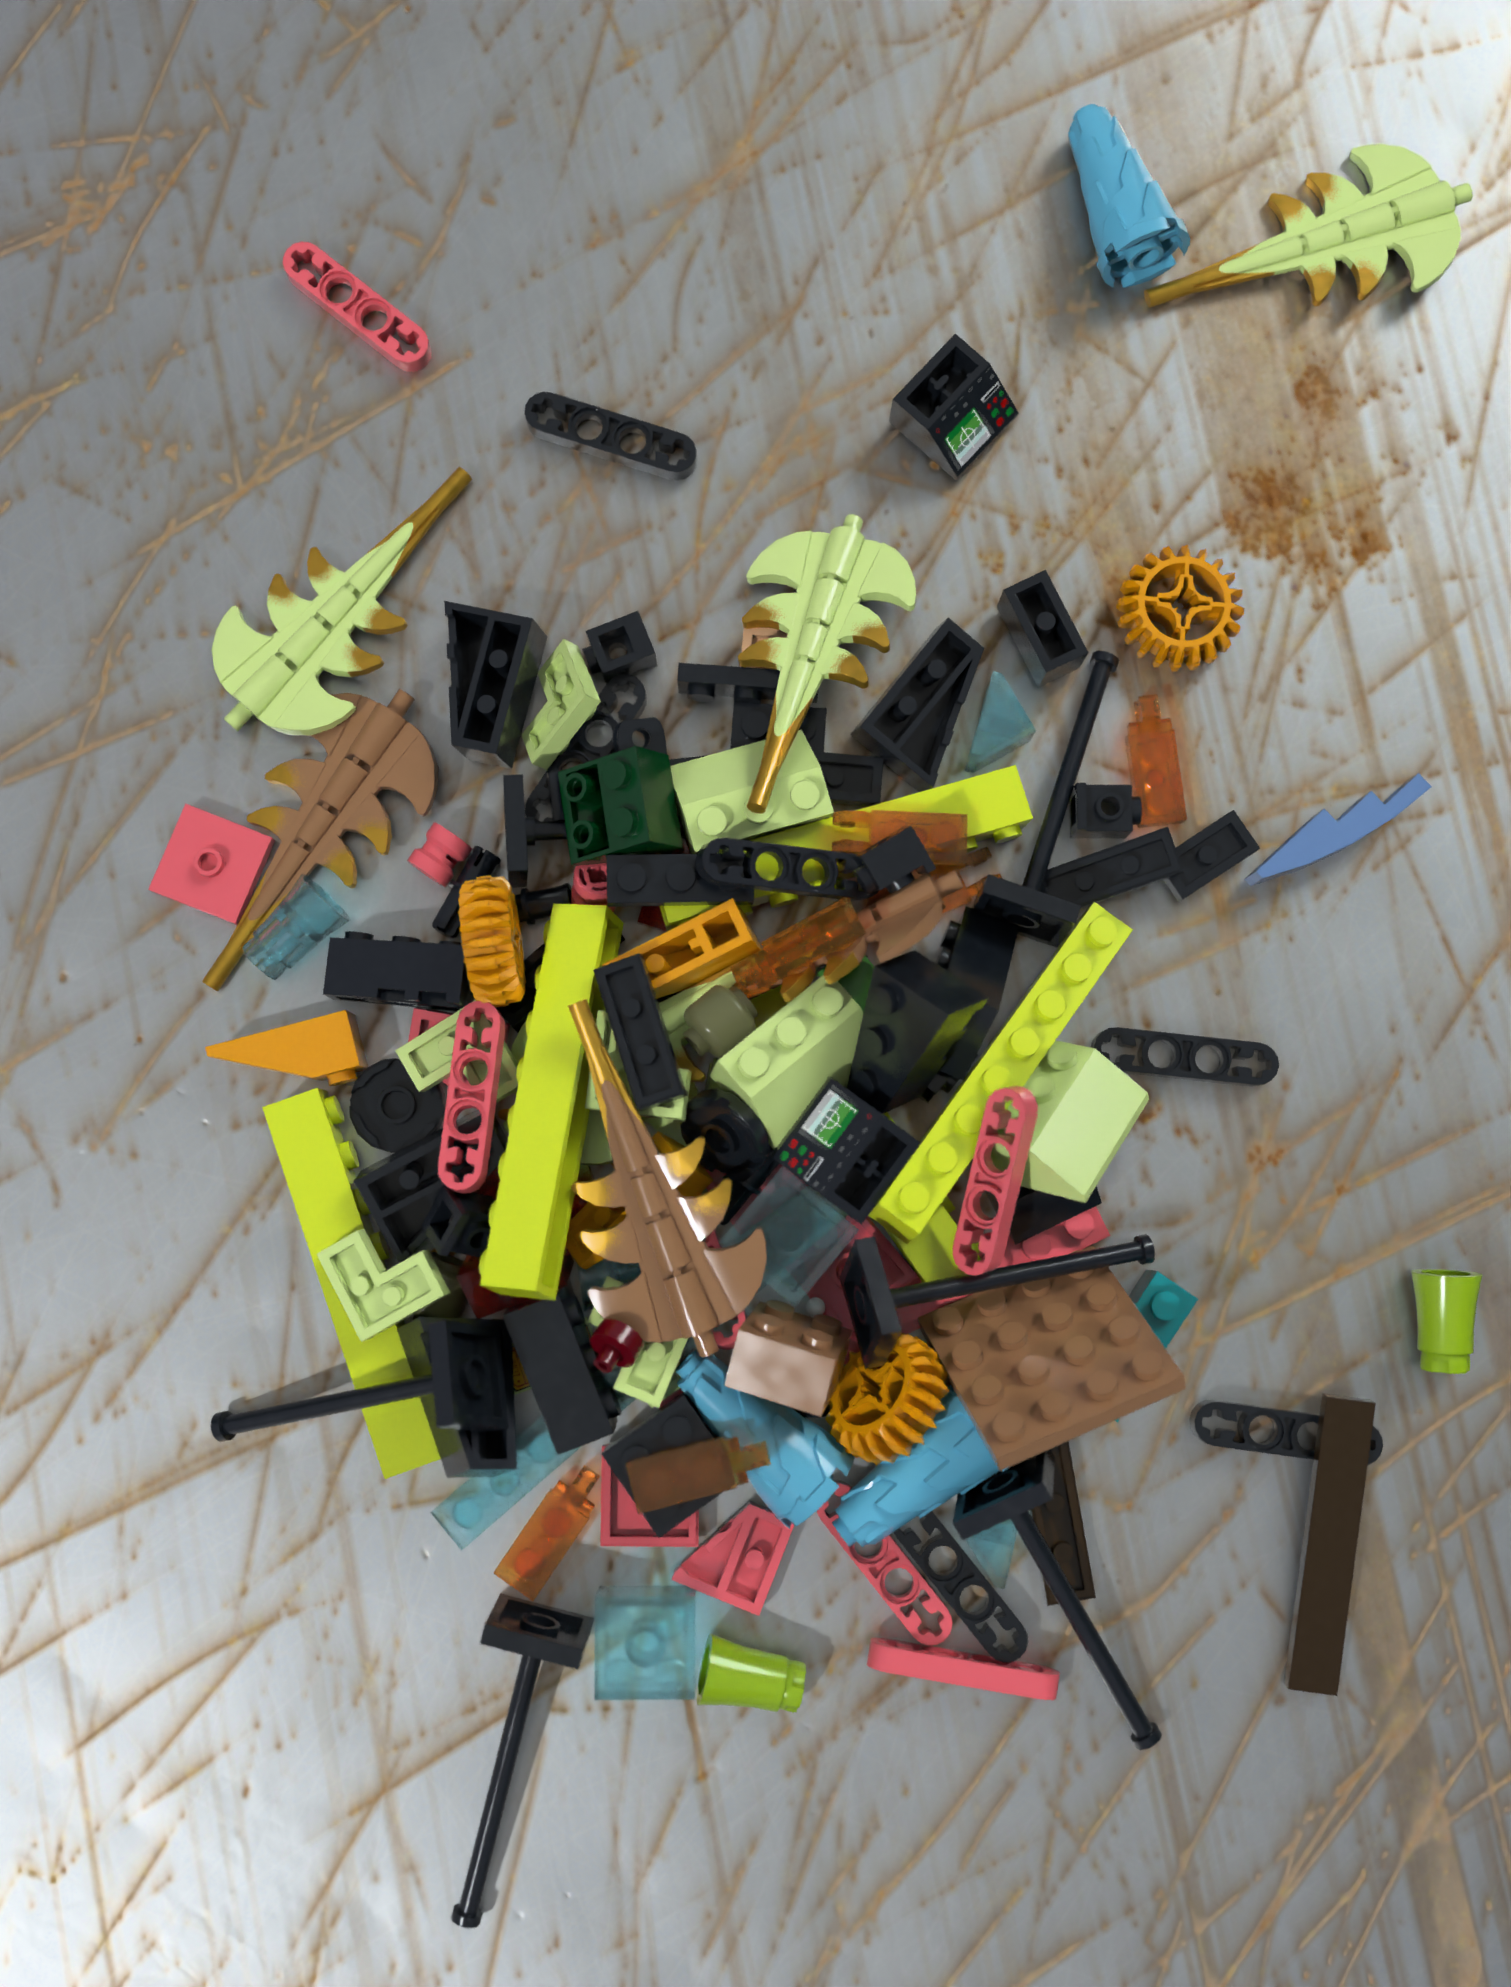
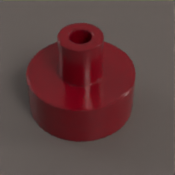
[590,1319,644,1373]

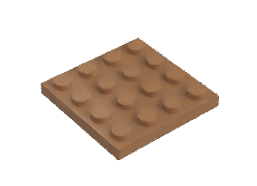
[917,1245,1186,1471]

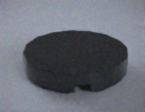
[349,1058,445,1153]
[680,1089,770,1181]

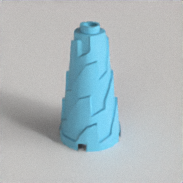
[1068,104,1190,288]
[675,1350,855,1529]
[832,1385,1009,1547]

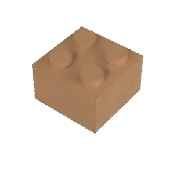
[724,1300,853,1417]

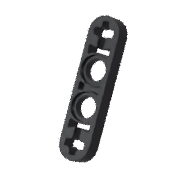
[524,392,697,481]
[525,674,647,822]
[695,838,879,901]
[1090,1027,1279,1087]
[1189,1400,1383,1465]
[893,1511,1028,1663]

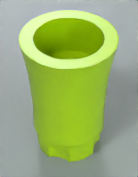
[1411,1269,1482,1374]
[697,1633,806,1712]

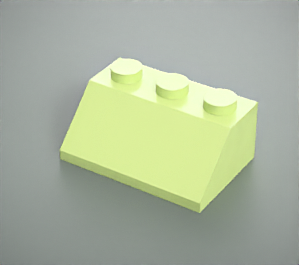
[670,729,834,854]
[710,975,863,1150]
[991,1040,1149,1203]

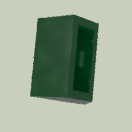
[558,746,683,866]

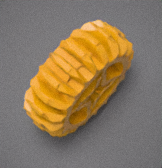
[1116,544,1244,672]
[458,875,526,1007]
[825,1333,949,1465]

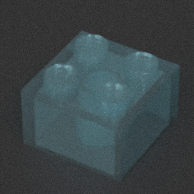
[719,1166,859,1307]
[594,1586,696,1700]

